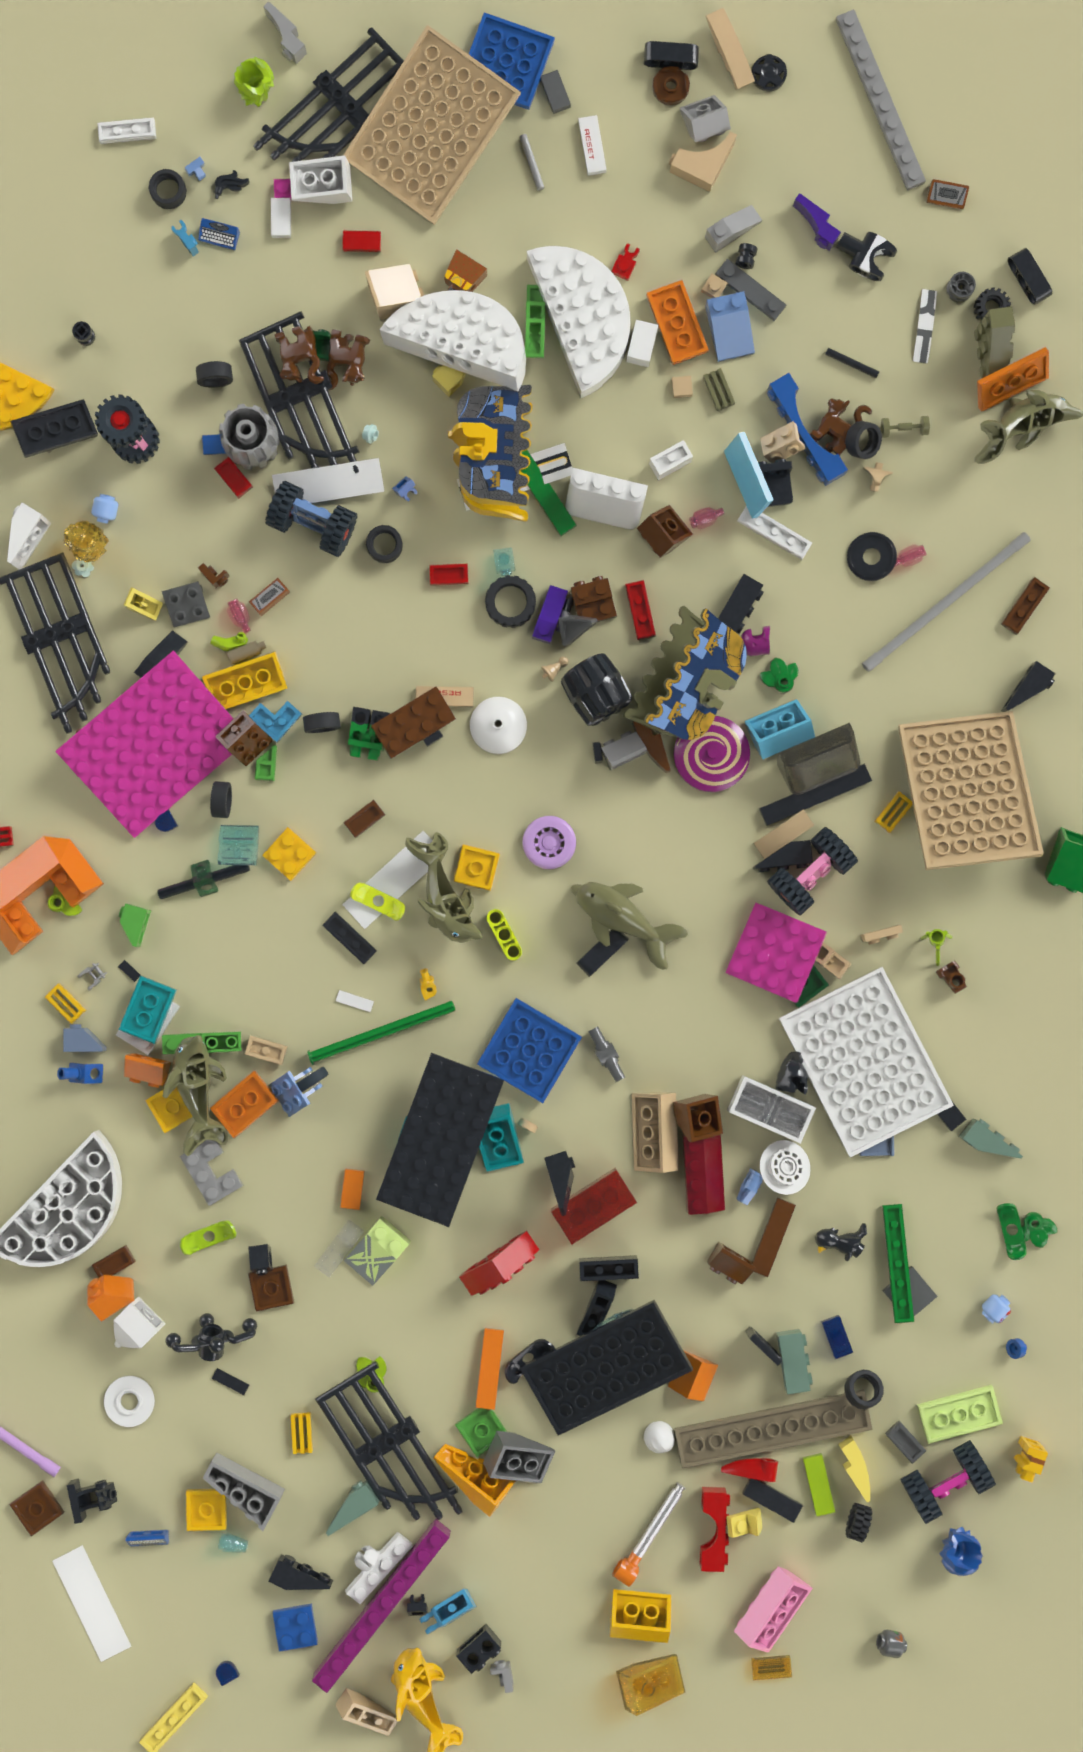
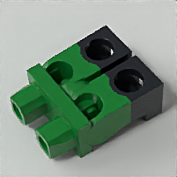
[348,706,390,761]

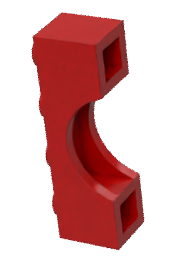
[699,1487,730,1572]

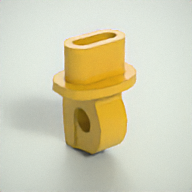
[420,968,437,1000]

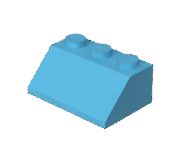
[745,699,815,759]

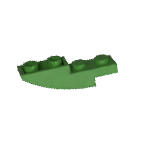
[162,1031,241,1054]

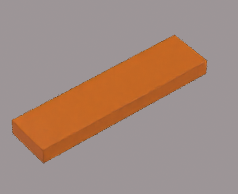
[476,1328,504,1410]

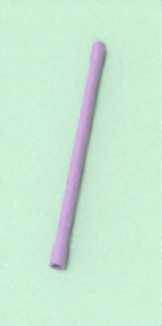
[0,1427,61,1477]

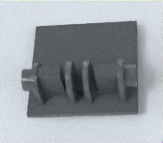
[162,581,210,627]

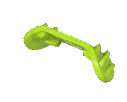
[180,1220,236,1255]

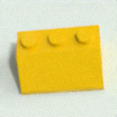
[609,1589,671,1643]

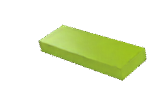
[803,1453,835,1516]

